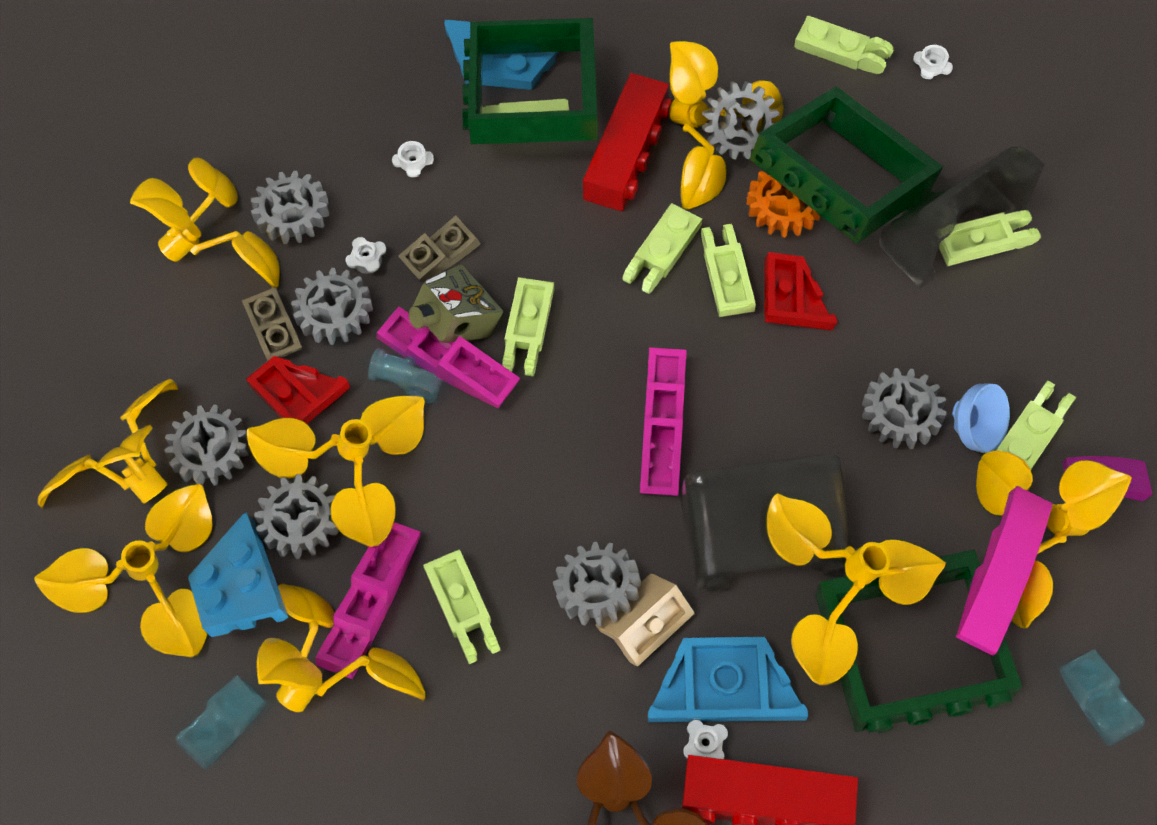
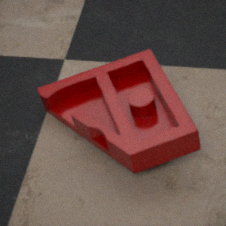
[764,252,837,331]
[246,356,351,424]

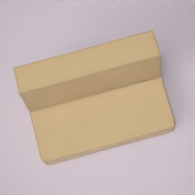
[596,574,695,667]

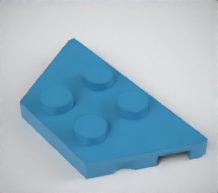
[444,20,559,90]
[188,512,289,637]
[648,637,808,722]

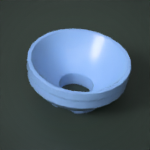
[952,383,1010,453]

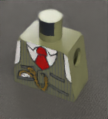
[409,264,503,343]

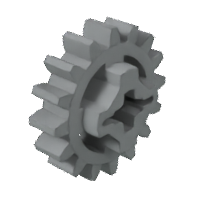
[702,81,779,159]
[251,171,329,244]
[291,268,373,345]
[862,368,946,449]
[164,405,250,486]
[254,474,338,559]
[553,542,642,627]

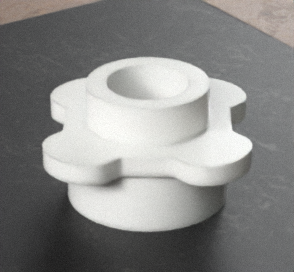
[913,45,953,79]
[392,141,434,178]
[346,237,386,274]
[683,720,728,759]

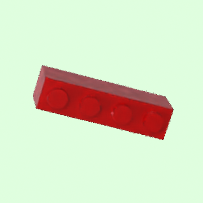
[583,73,673,212]
[681,755,858,825]

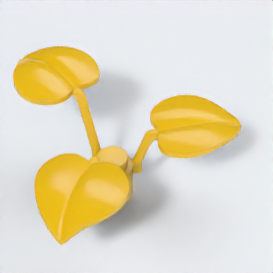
[669,41,784,209]
[130,157,280,288]
[38,379,178,509]
[246,396,425,547]
[976,450,1132,628]
[34,484,213,658]
[767,493,946,685]
[257,583,426,712]

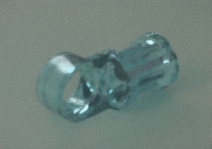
[368,348,442,403]

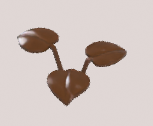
[577,731,707,825]

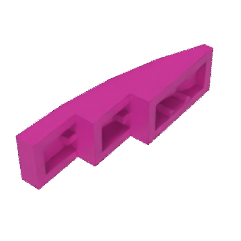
[377,306,520,408]
[640,347,687,496]
[956,486,1053,656]
[315,522,421,680]

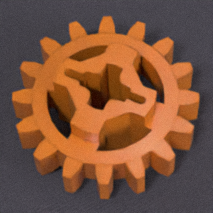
[746,171,821,238]

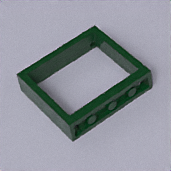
[462,18,598,145]
[750,86,944,244]
[815,549,1022,734]

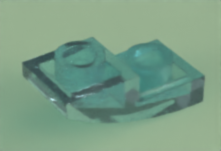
[1060,649,1145,747]
[176,675,265,770]

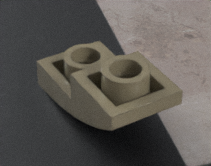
[398,215,481,282]
[241,287,302,361]

